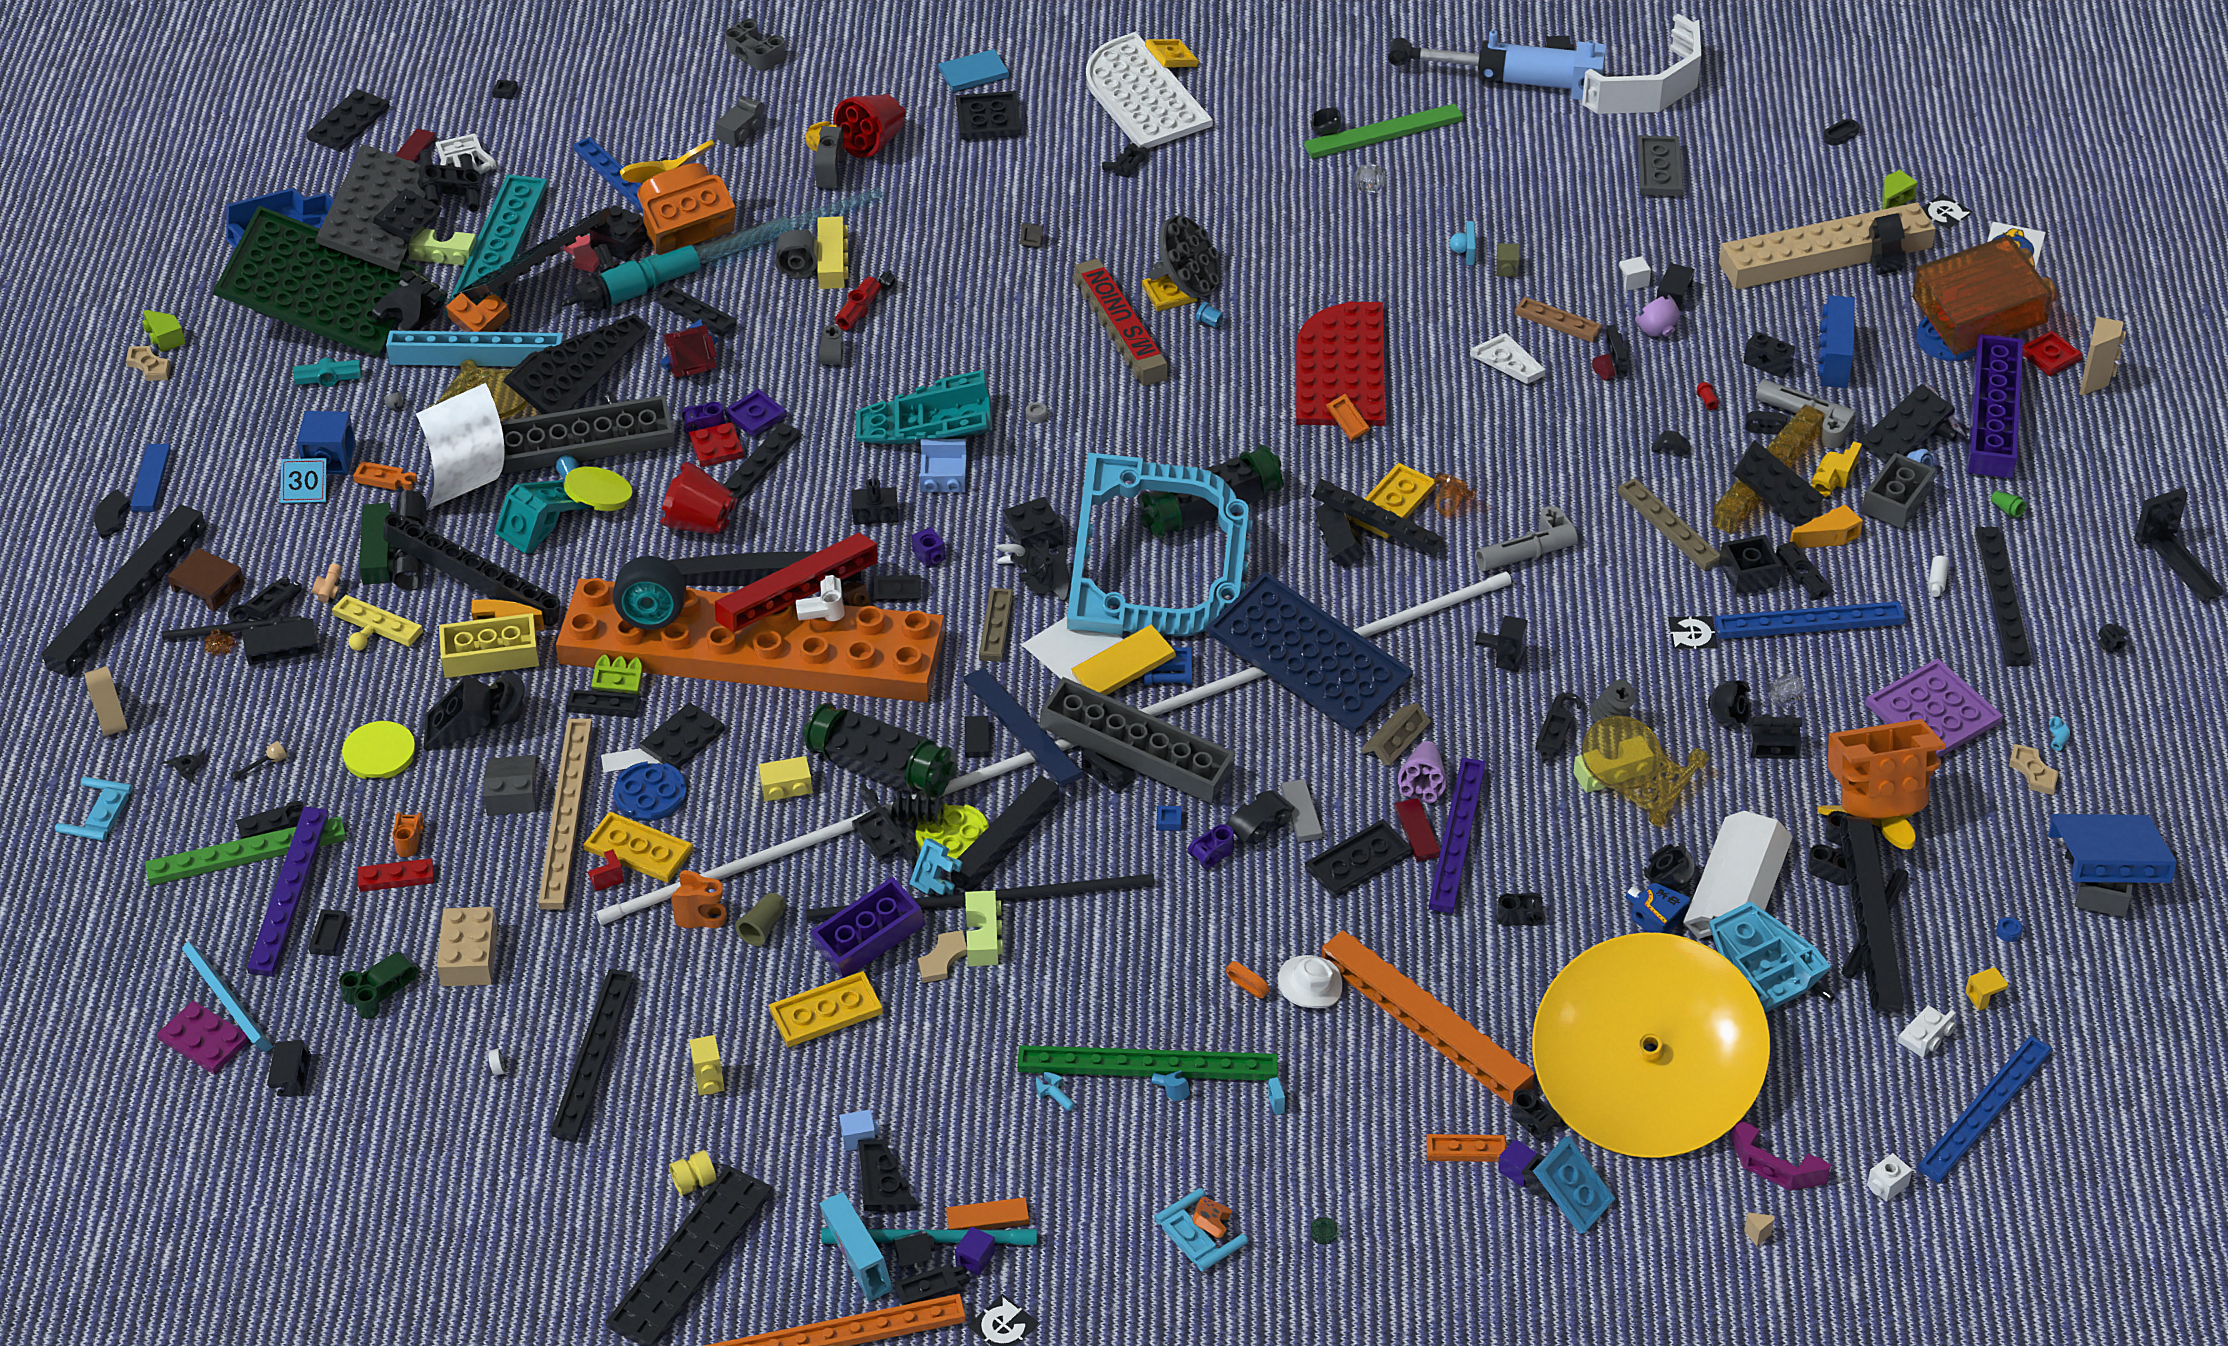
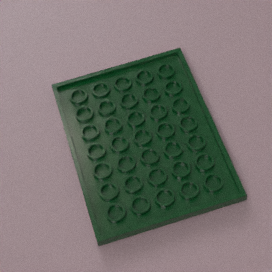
[213,205,421,357]

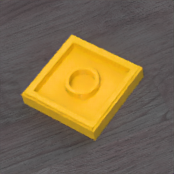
[1145,39,1199,67]
[1142,274,1197,312]

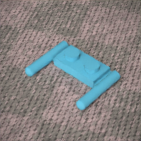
[55,777,133,841]
[1154,1188,1248,1272]

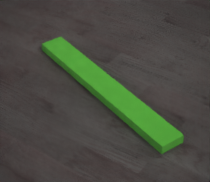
[1304,103,1463,159]

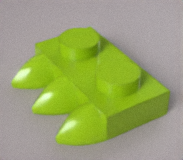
[591,654,643,695]

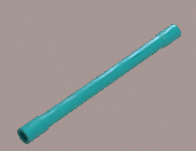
[821,1227,1037,1245]

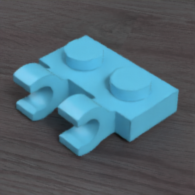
[909,838,963,895]

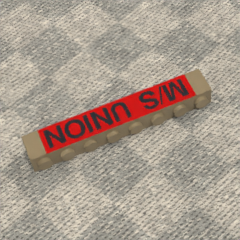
[1073,258,1167,386]

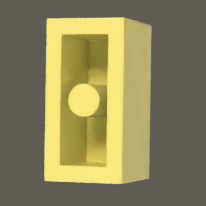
[758,756,813,802]
[689,1035,725,1096]

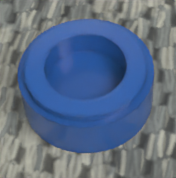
[1996,917,2023,942]

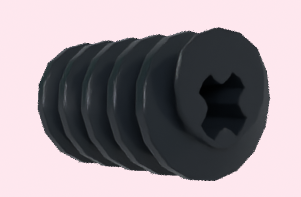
[891,790,945,827]

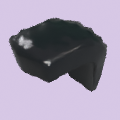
[1651,430,1691,457]

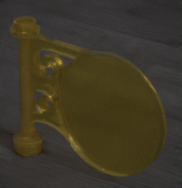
[426,359,529,419]
[1581,716,1710,827]

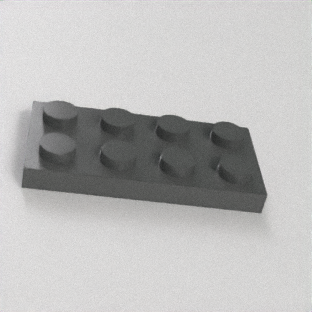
[1637,135,1683,196]

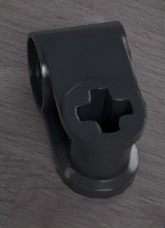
[1495,892,1546,926]
[1510,1089,1560,1140]

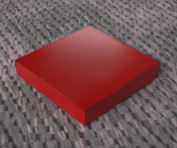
[2022,330,2083,377]

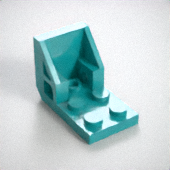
[494,480,592,554]

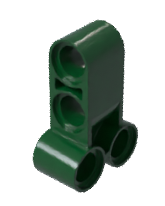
[339,952,418,1019]

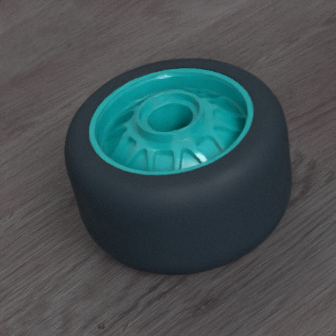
[613,556,686,630]

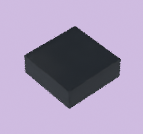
[492,79,518,100]

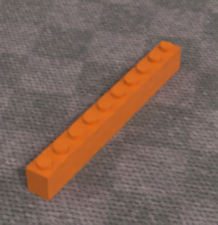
[1322,930,1534,1106]

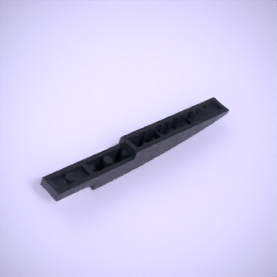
[668,551,863,586]

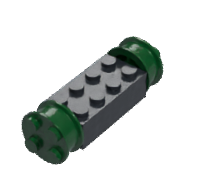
[1137,445,1284,538]
[803,703,958,798]

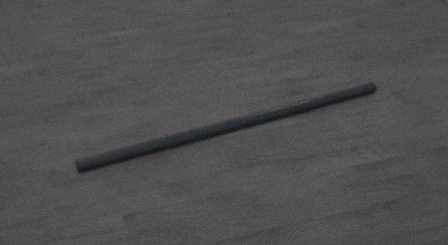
[806,874,1155,922]

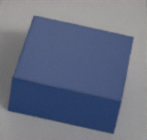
[1156,806,1182,831]

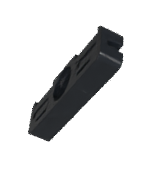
[1776,542,1830,600]

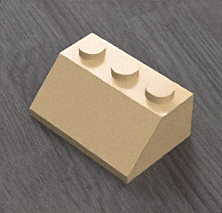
[2079,317,2126,395]

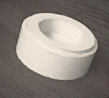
[489,1048,505,1076]

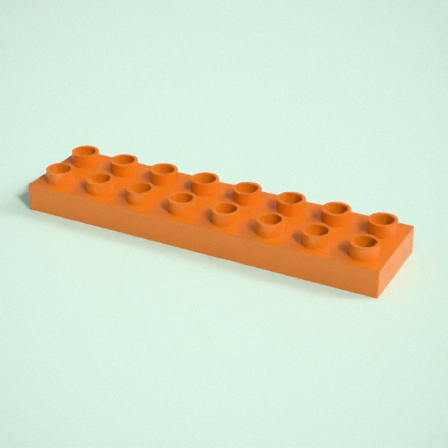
[556,578,945,703]

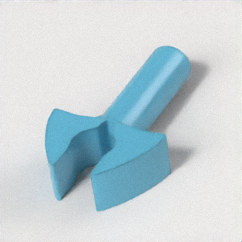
[1036,1072,1075,1111]

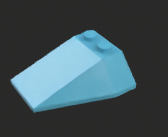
[1709,901,1831,1013]

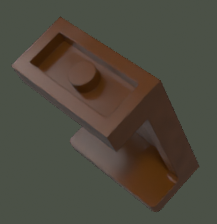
[168,548,245,612]

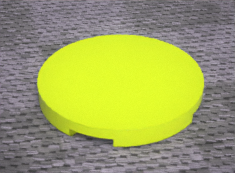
[564,467,632,511]
[342,721,415,779]
[916,803,989,859]

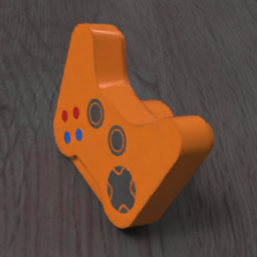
[1192,1197,1232,1238]

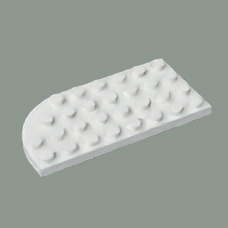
[1086,32,1213,149]

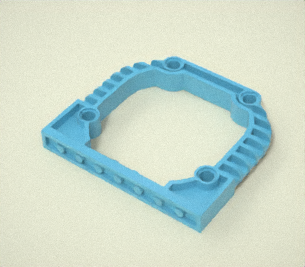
[1067,453,1252,637]

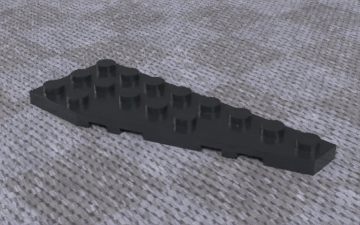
[453,207,612,301]
[503,313,651,415]

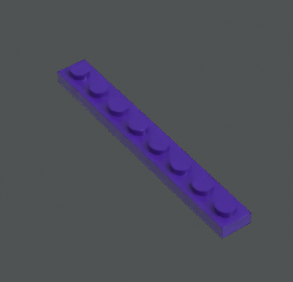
[1428,757,1486,914]
[247,806,329,977]

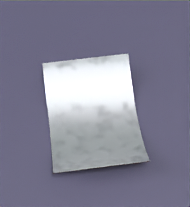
[416,383,505,510]

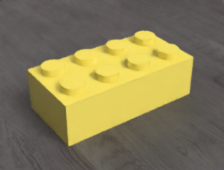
[439,613,539,678]

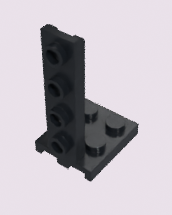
[2134,487,2223,602]

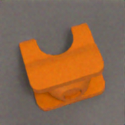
[671,870,727,928]

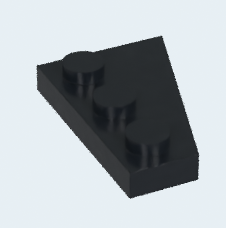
[857,1140,918,1211]

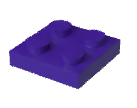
[724,388,787,437]

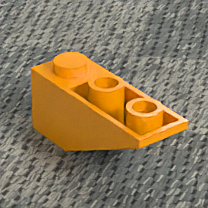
[1790,504,1863,548]

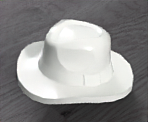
[1277,955,1342,1008]

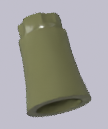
[735,892,787,946]

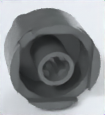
[775,229,819,279]

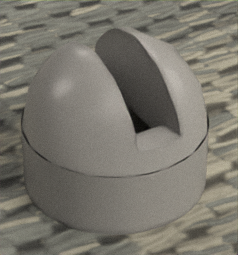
[384,392,403,410]

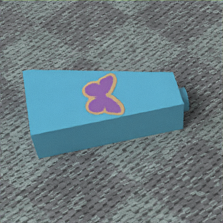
[819,1191,893,1302]

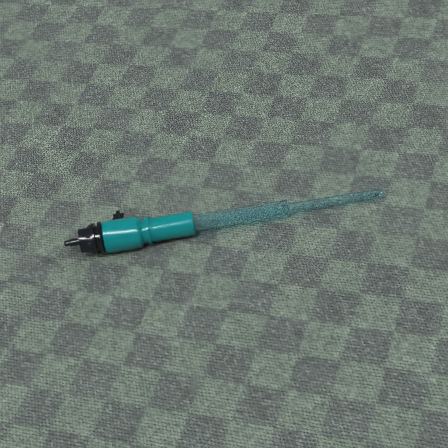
[561,187,882,312]

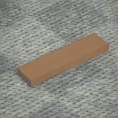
[1515,297,1603,343]

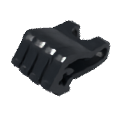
[372,270,448,331]

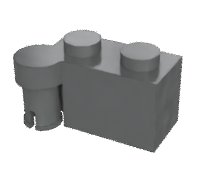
[715,95,765,148]

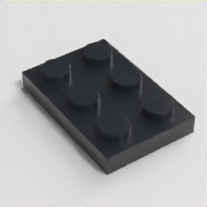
[373,188,442,243]
[640,702,725,769]

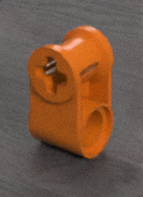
[392,812,424,857]

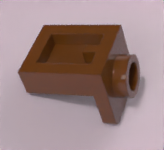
[841,581,871,607]

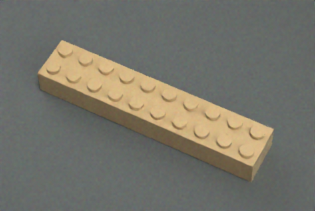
[1719,202,1936,290]

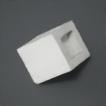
[1619,256,1651,291]

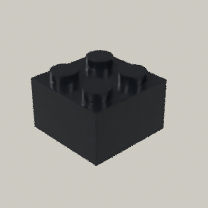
[589,205,649,262]
[1003,496,1064,550]
[1719,534,1782,594]

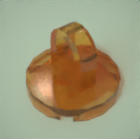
[1433,472,1477,516]

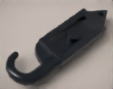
[1535,692,1582,763]

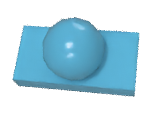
[1449,221,1476,265]

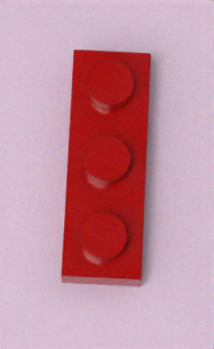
[358,858,434,892]

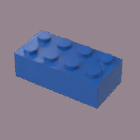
[1817,295,1855,388]

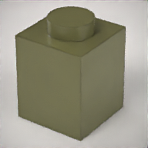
[1496,243,1519,277]

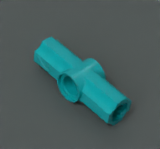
[293,358,362,387]

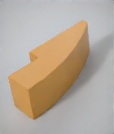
[472,599,545,631]

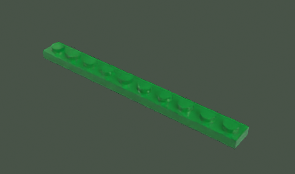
[1017,1045,1278,1081]

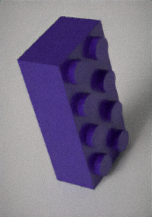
[810,876,926,978]

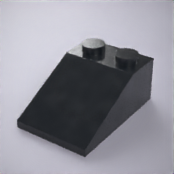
[423,675,491,751]

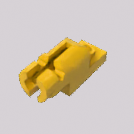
[1811,441,1862,497]

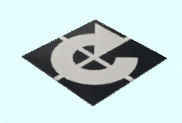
[1922,193,1973,230]
[1668,616,1718,649]
[967,1294,1040,1346]

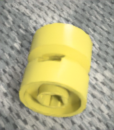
[669,1150,717,1196]

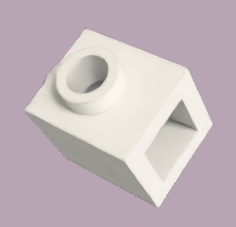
[1867,1153,1912,1202]

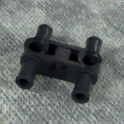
[417,149,481,211]

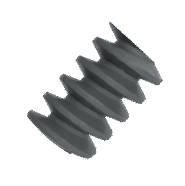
[1589,680,1636,726]

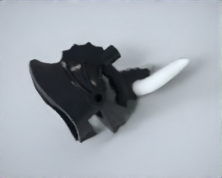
[996,540,1070,601]

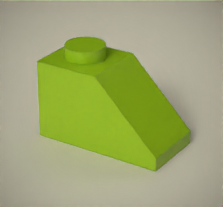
[1882,169,1918,210]

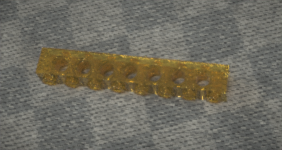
[1712,404,1825,534]

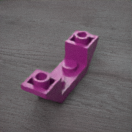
[1731,1120,1832,1191]

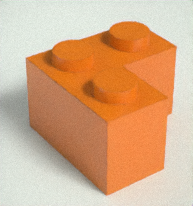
[446,292,510,332]

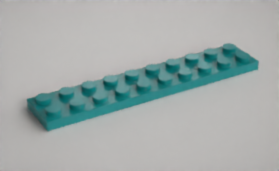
[445,174,548,317]

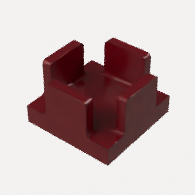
[663,325,717,378]

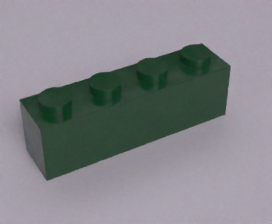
[359,503,396,585]

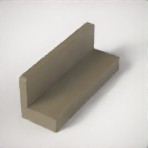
[1360,703,1431,766]

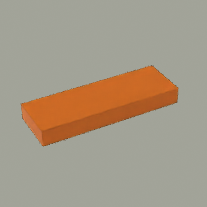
[1426,1134,1507,1162]
[946,1197,1029,1230]

